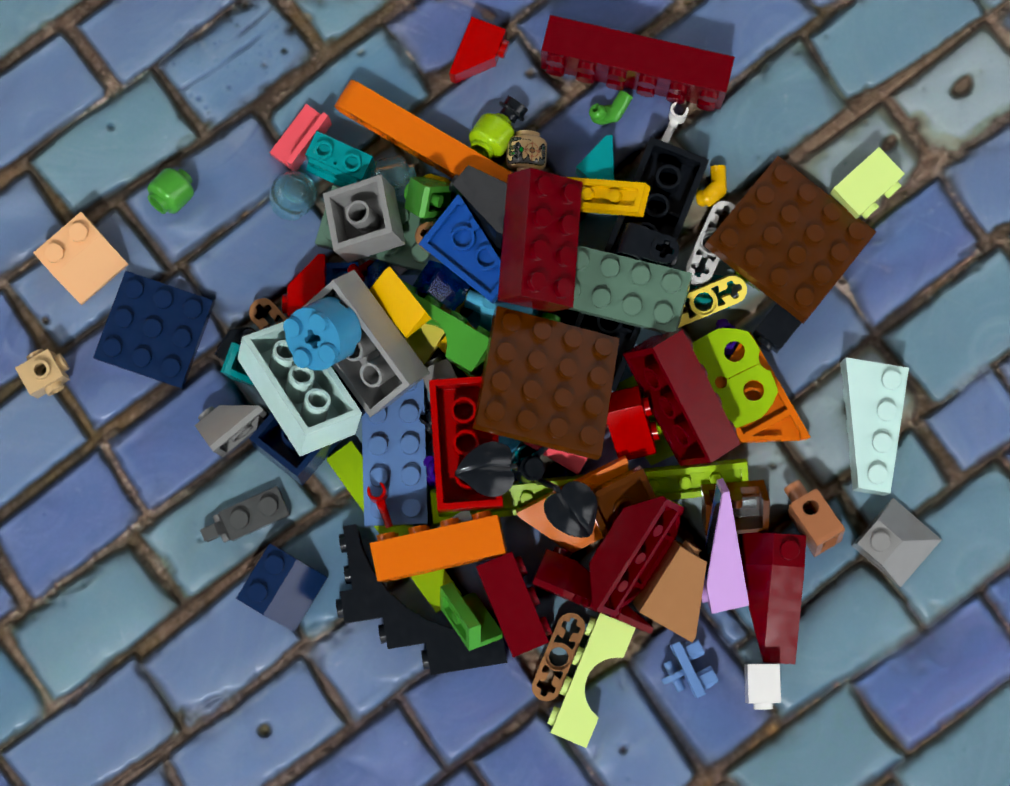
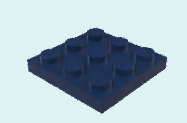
[93,270,215,389]

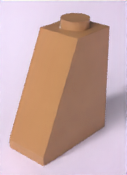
[633,539,707,643]

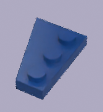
[419,194,501,304]

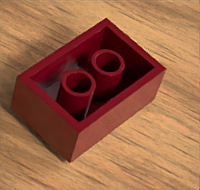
[476,552,552,657]

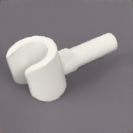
[661,102,689,143]

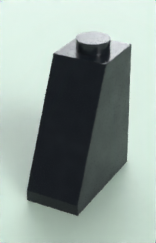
[449,165,507,256]

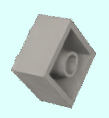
[323,174,406,263]

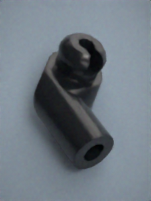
[214,327,256,361]

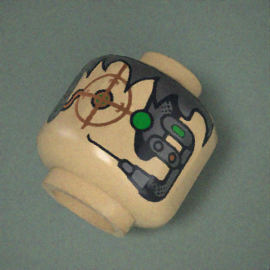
[506,130,547,172]

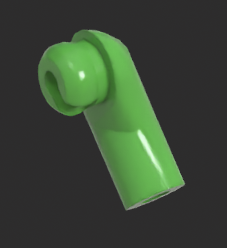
[589,90,633,125]

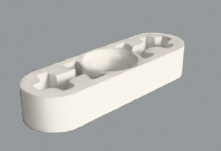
[685,201,736,287]

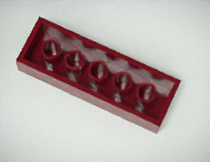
[541,15,735,111]

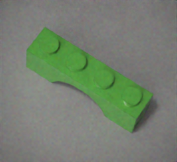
[386,280,490,377]

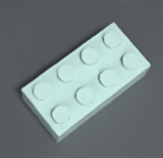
[238,321,362,456]

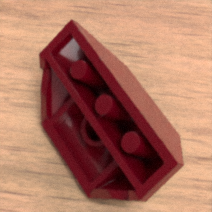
[589,496,684,617]

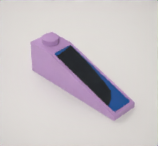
[701,478,749,614]

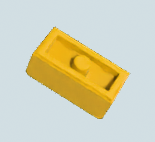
[369,266,432,339]

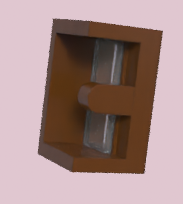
[701,480,770,536]

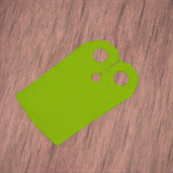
[617,328,778,466]

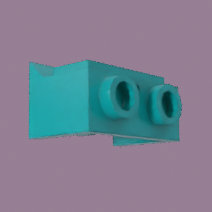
[305,131,376,187]

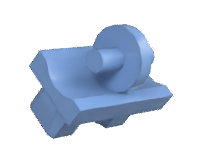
[661,639,718,698]

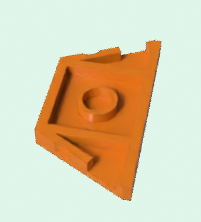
[715,332,811,443]
[516,455,628,553]

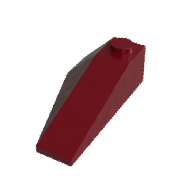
[738,533,806,665]
[532,546,654,634]

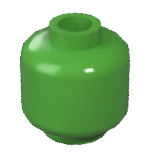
[147,168,194,214]

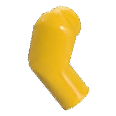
[696,165,727,207]

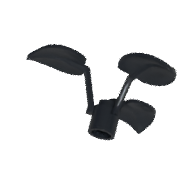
[455,442,598,538]

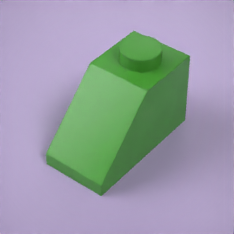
[404,176,451,219]

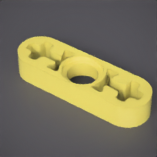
[678,274,747,328]

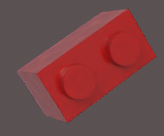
[607,386,660,460]

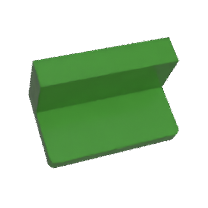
[440,582,503,651]

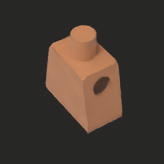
[784,479,845,557]

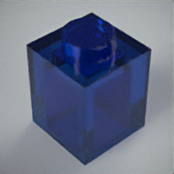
[413,260,470,311]

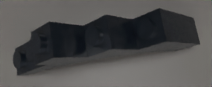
[336,524,508,675]

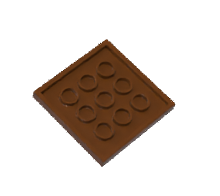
[704,156,876,324]
[473,306,620,460]

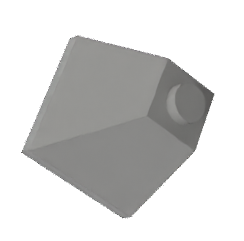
[194,405,269,457]
[851,498,942,588]

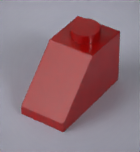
[449,17,510,83]
[282,254,328,318]

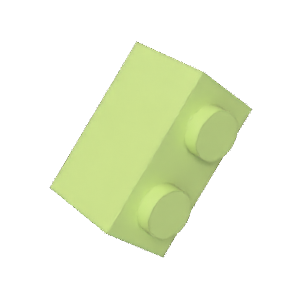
[829,147,905,219]

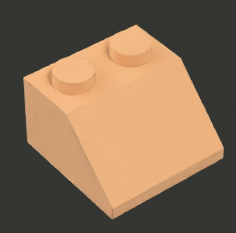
[33,212,129,305]

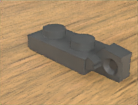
[200,486,290,543]

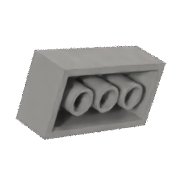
[303,270,430,417]

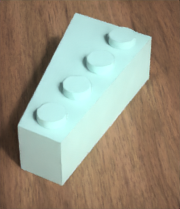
[840,357,909,496]

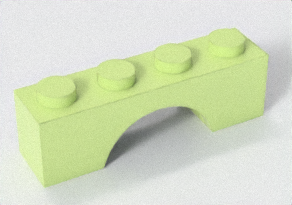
[547,613,636,748]

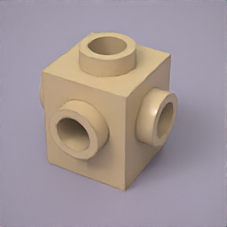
[15,349,70,399]

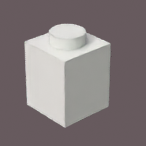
[744,663,781,710]

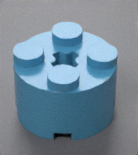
[283,297,361,371]

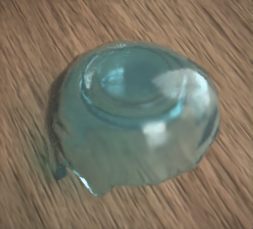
[268,170,318,221]

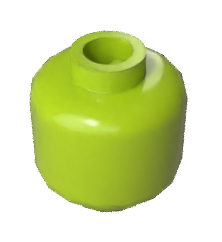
[469,113,515,159]

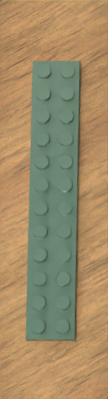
[315,185,693,334]

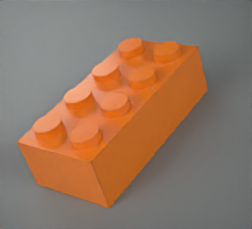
[370,510,508,582]

